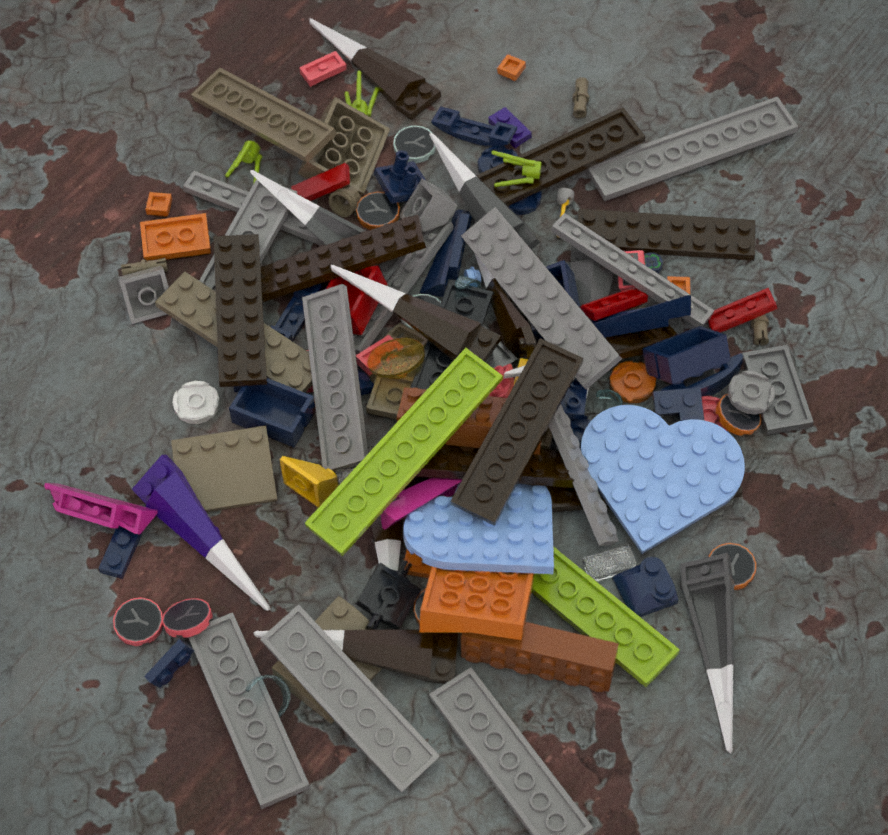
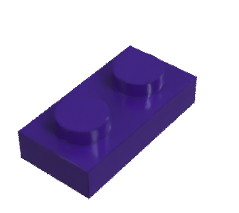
[488,107,532,148]

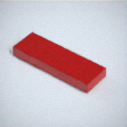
[291,163,350,201]
[580,288,648,321]
[707,288,778,333]

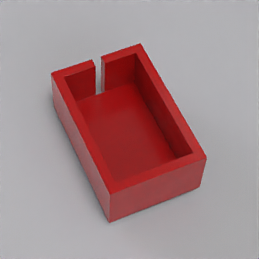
[326,266,388,335]

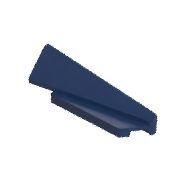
[420,209,472,297]
[591,295,691,338]

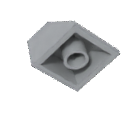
[399,179,457,232]
[118,266,169,324]

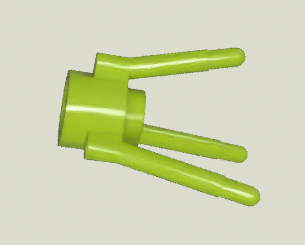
[344,71,379,117]
[225,140,262,184]
[491,151,541,187]

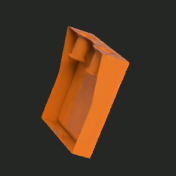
[419,566,535,640]

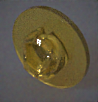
[367,338,425,379]

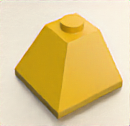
[280,456,338,508]

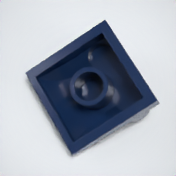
[612,557,678,617]

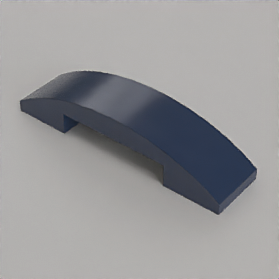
[431,106,517,146]
[270,282,324,342]
[661,353,744,397]

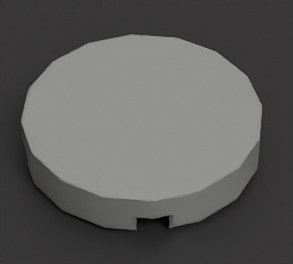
[727,371,775,414]

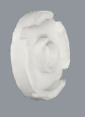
[172,381,220,424]

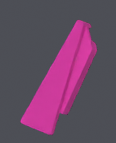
[381,477,462,530]
[44,483,158,534]

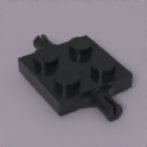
[355,561,422,630]

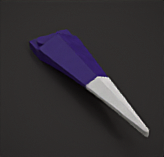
[132,455,271,611]

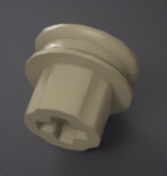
[329,186,361,217]

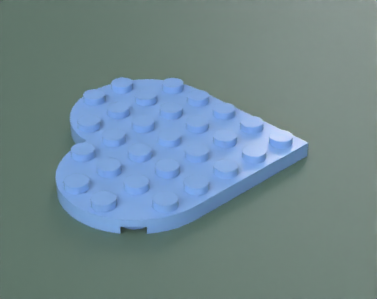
[580,405,745,554]
[403,483,554,574]

